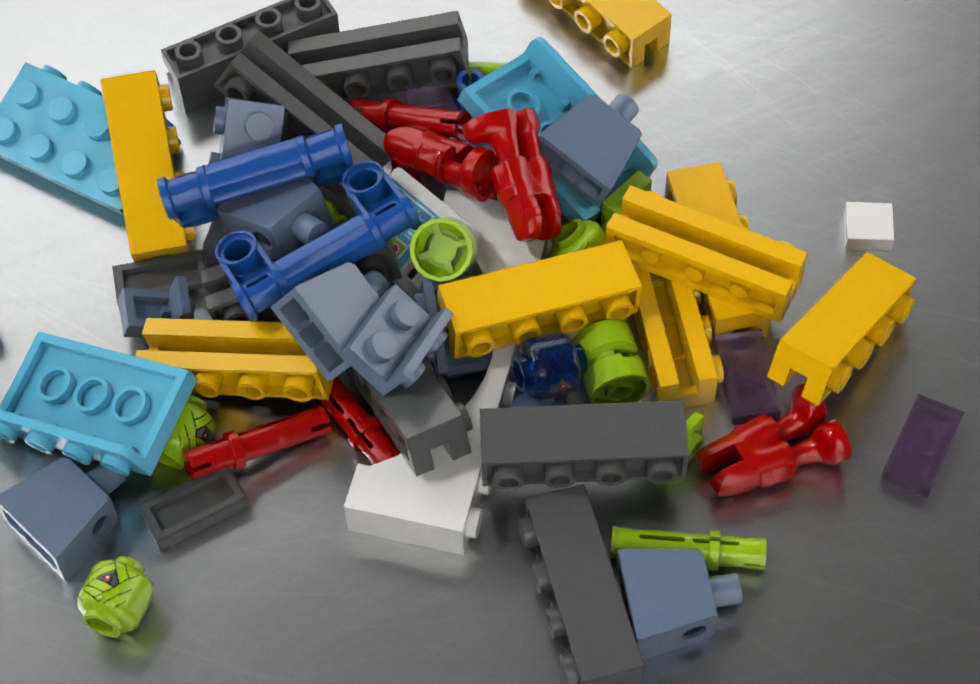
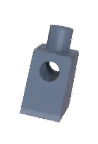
[539,94,642,209]
[216,177,333,260]
[270,262,390,382]
[0,457,126,581]
[616,549,742,660]

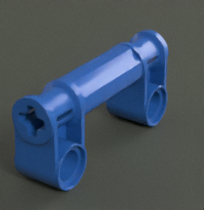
[157,123,354,228]
[215,160,421,323]

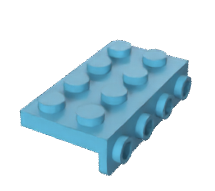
[458,37,658,221]
[0,62,182,216]
[0,331,198,477]

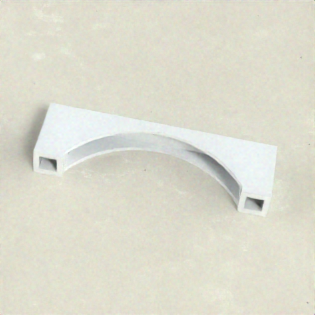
[344,190,552,555]

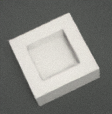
[844,202,894,251]

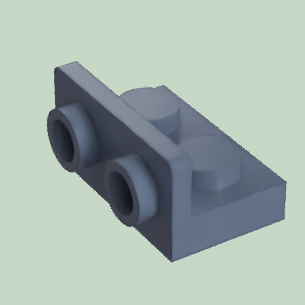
[339,284,453,396]

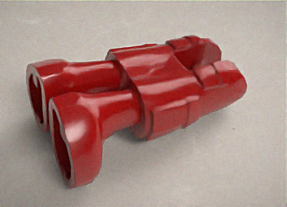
[462,108,562,242]
[383,126,500,202]
[695,382,852,497]

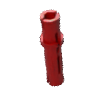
[350,98,471,140]
[319,376,401,464]
[182,404,332,481]

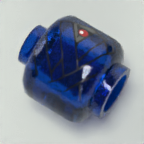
[511,331,588,401]

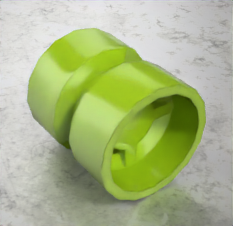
[409,217,478,282]
[571,319,651,404]

